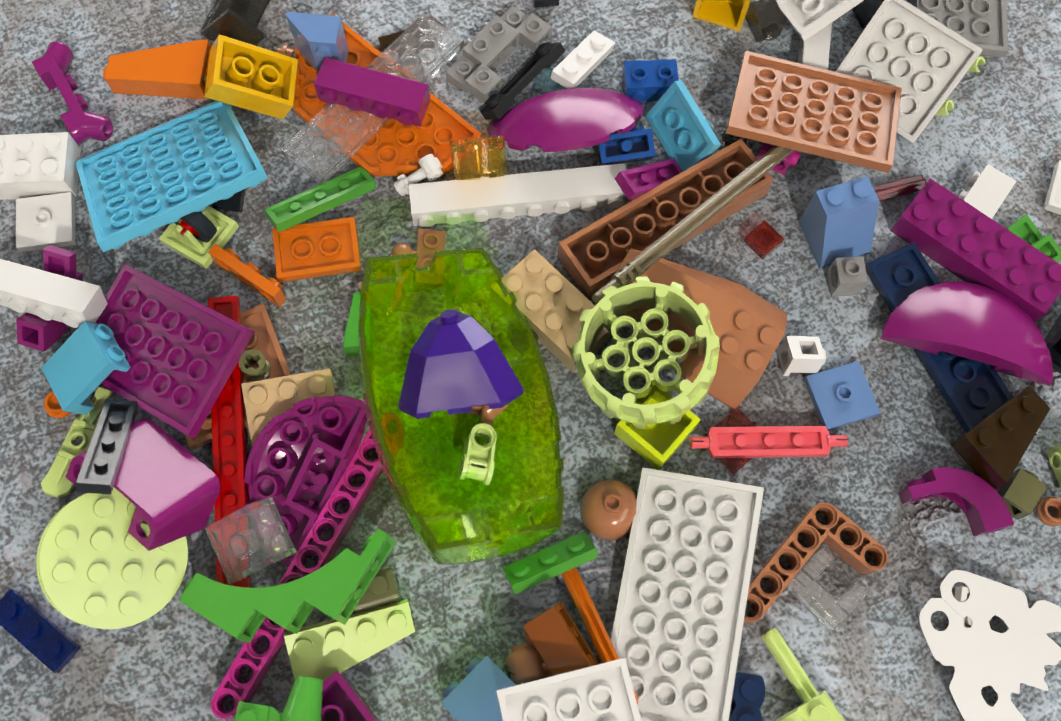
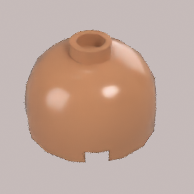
[580,479,637,541]

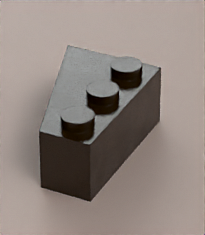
[950,385,1050,489]

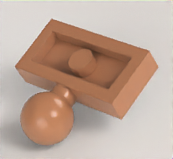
[391,228,446,286]

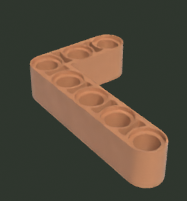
[743,502,888,625]

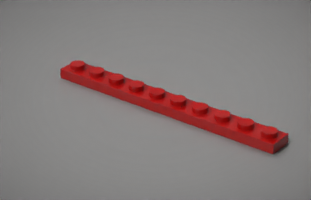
[208,296,251,588]

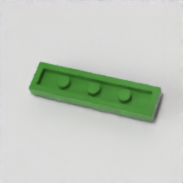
[264,166,376,233]

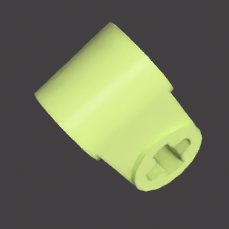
[458,423,497,485]

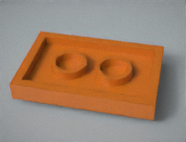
[272,217,362,283]

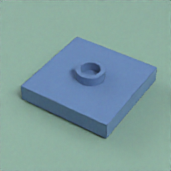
[804,361,881,431]

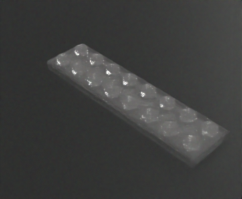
[280,11,464,184]

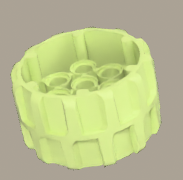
[572,276,720,429]

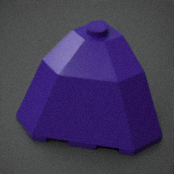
[398,309,524,419]

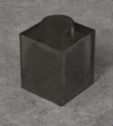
[745,0,786,43]

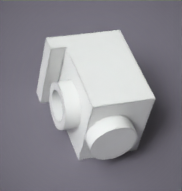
[777,336,826,376]

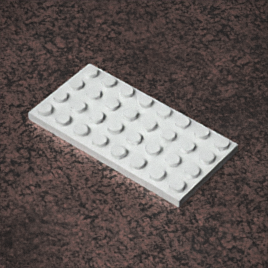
[611,467,764,721]

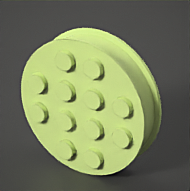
[36,487,188,629]

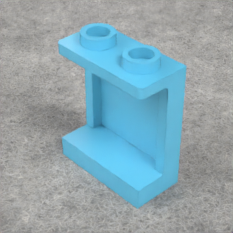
[41,321,130,415]

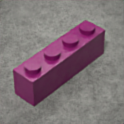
[314,57,431,127]

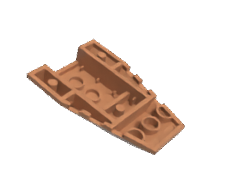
[617,248,788,410]

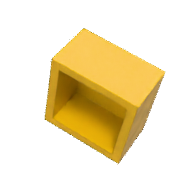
[692,0,751,32]

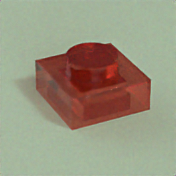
[744,220,784,260]

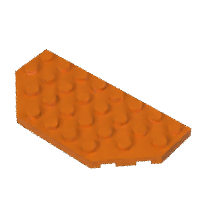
[293,13,482,177]

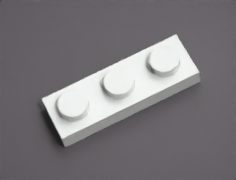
[551,31,615,89]

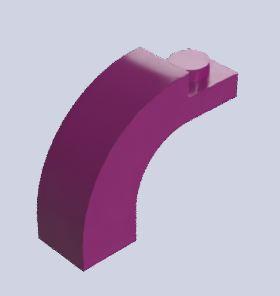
[16,245,83,352]
[898,467,1015,537]

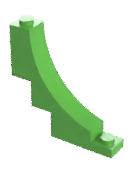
[179,529,396,643]

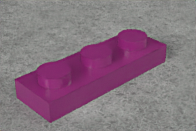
[614,159,683,200]

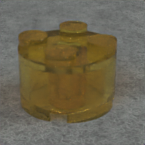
[450,135,507,180]

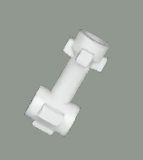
[394,154,443,196]

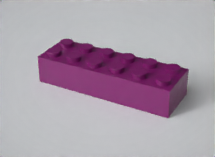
[890,178,1061,322]

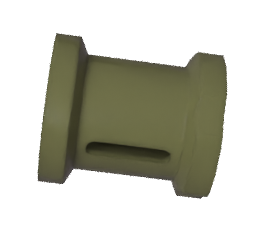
[239,349,271,382]

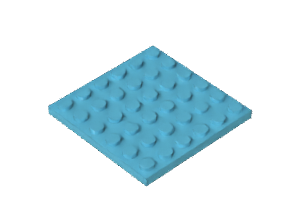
[75,101,268,252]

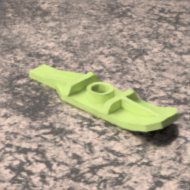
[41,387,113,498]

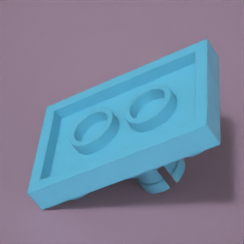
[645,81,721,171]

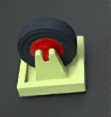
[159,206,239,270]

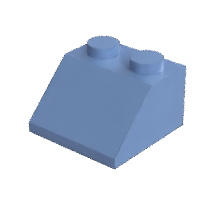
[286,12,349,73]

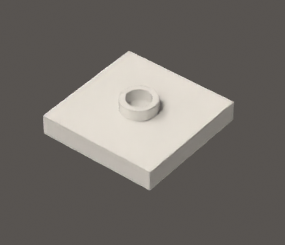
[16,192,76,252]

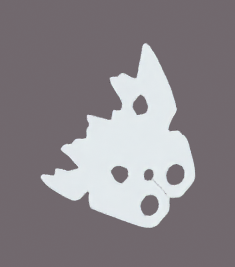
[919,570,1061,721]

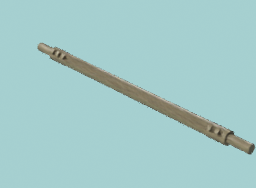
[592,146,795,303]

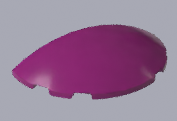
[487,88,643,152]
[880,281,1053,386]
[244,395,371,567]

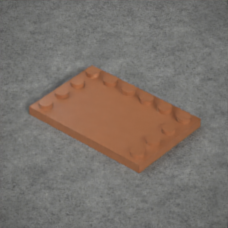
[726,50,902,173]

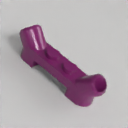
[32,41,113,144]

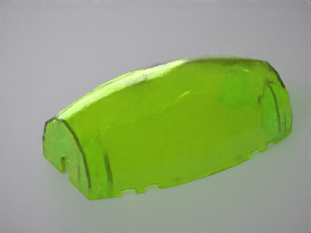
[357,247,564,565]

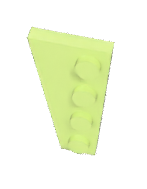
[284,599,415,682]

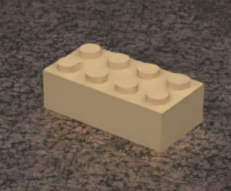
[494,249,612,373]

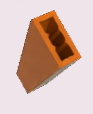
[103,39,211,99]

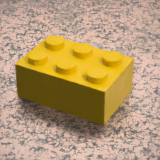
[204,34,298,120]

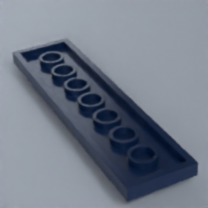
[865,242,1037,436]

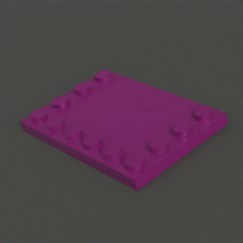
[95,263,255,438]

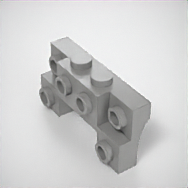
[446,5,552,103]

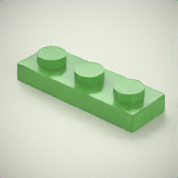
[503,531,599,595]

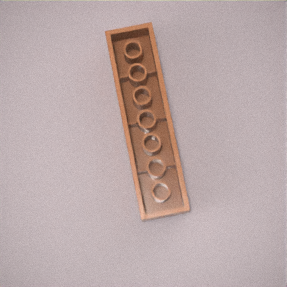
[557,139,774,299]

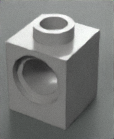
[826,256,868,297]

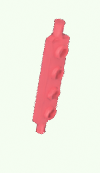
[689,426,848,459]

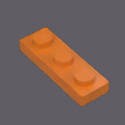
[208,244,287,308]

